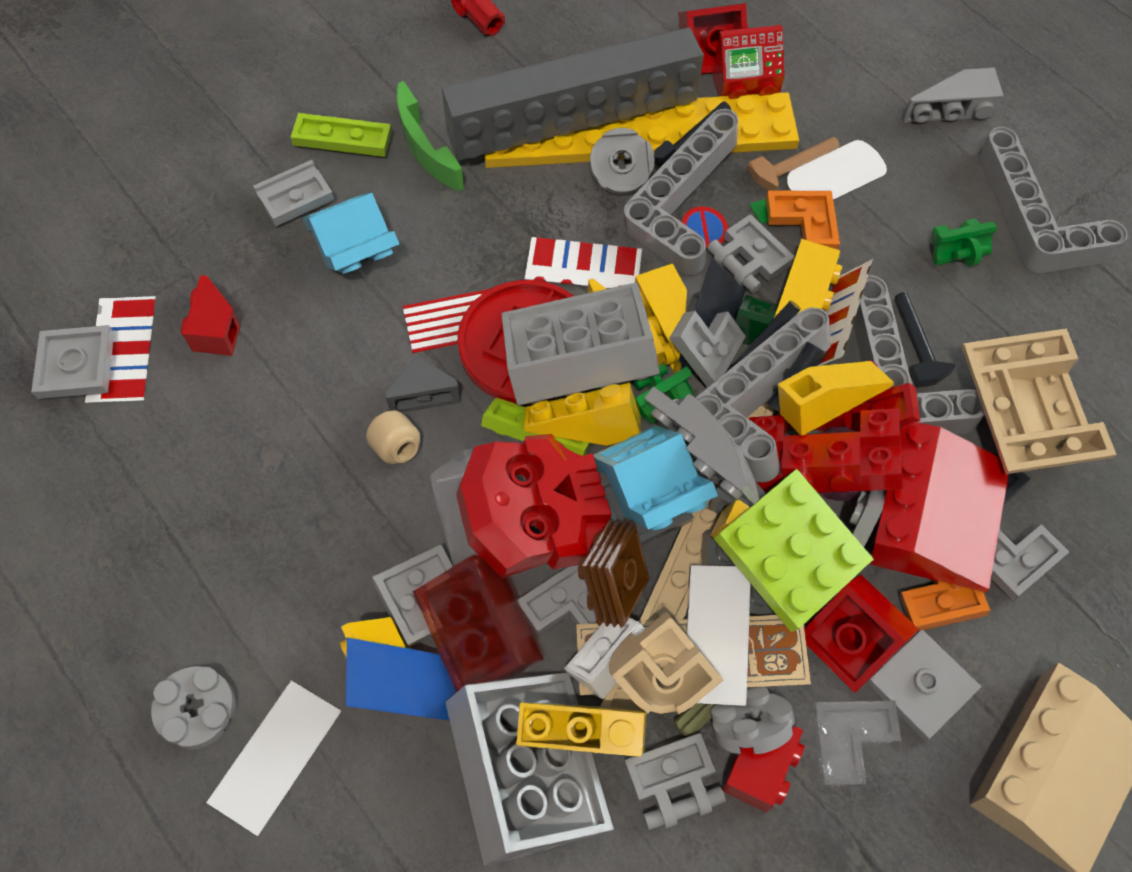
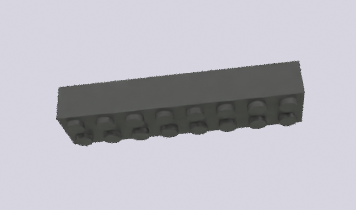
[441,27,704,161]

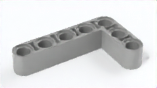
[624,109,738,275]
[979,127,1128,273]
[853,275,985,435]
[695,307,831,483]

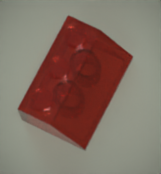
[413,555,544,693]

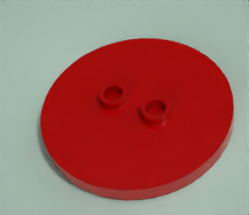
[457,280,574,405]

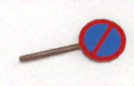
[668,206,728,265]

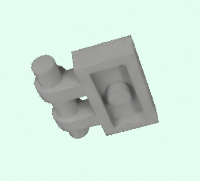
[707,214,795,293]
[624,733,726,830]

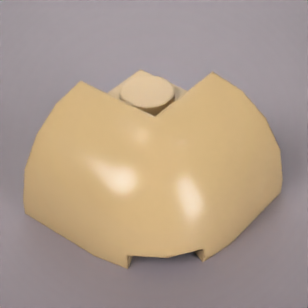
[609,611,723,715]

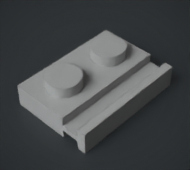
[253,160,334,227]

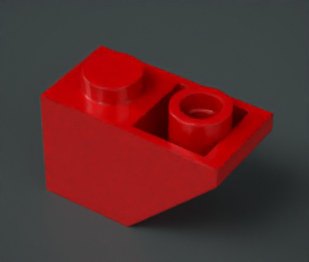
[181,275,240,356]
[722,726,805,813]

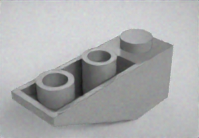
[902,68,1004,123]

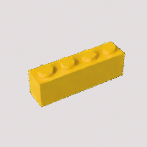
[774,239,842,318]

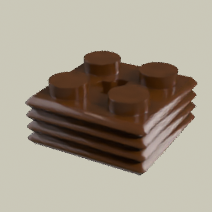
[578,519,650,629]

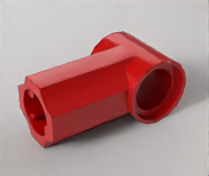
[451,0,505,36]

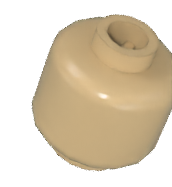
[366,410,420,464]

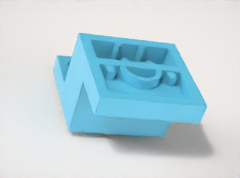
[302,193,399,274]
[593,426,718,530]

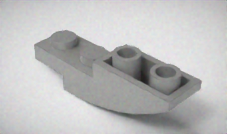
[644,387,759,504]

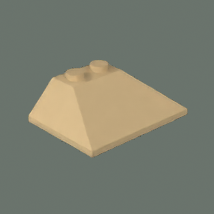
[962,328,1116,474]

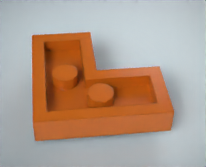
[765,191,840,250]
[900,580,990,631]

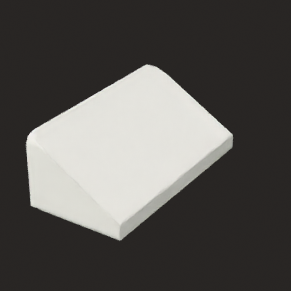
[564,618,645,699]

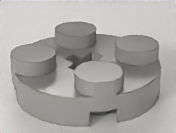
[589,128,655,195]
[151,666,236,750]
[711,687,795,754]

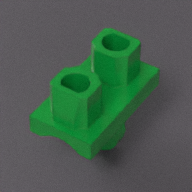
[931,218,997,267]
[634,363,695,425]

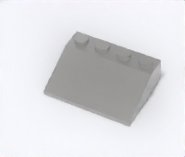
[502,282,660,405]
[445,673,614,866]

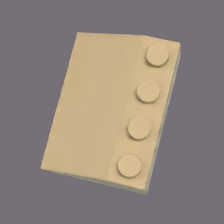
[970,663,1132,872]

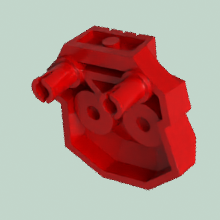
[456,434,612,578]

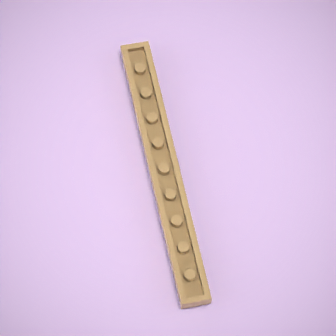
[600,399,775,710]

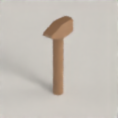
[747,137,839,191]

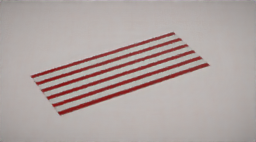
[403,289,489,353]

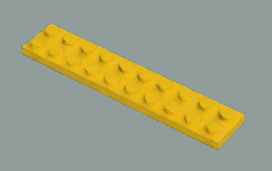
[485,92,799,168]

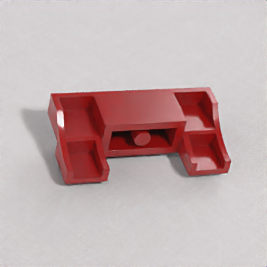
[749,408,903,494]

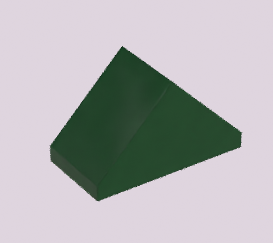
[736,295,779,346]

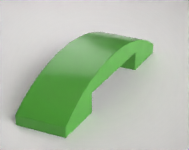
[397,81,464,191]

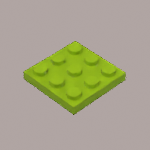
[713,469,873,633]

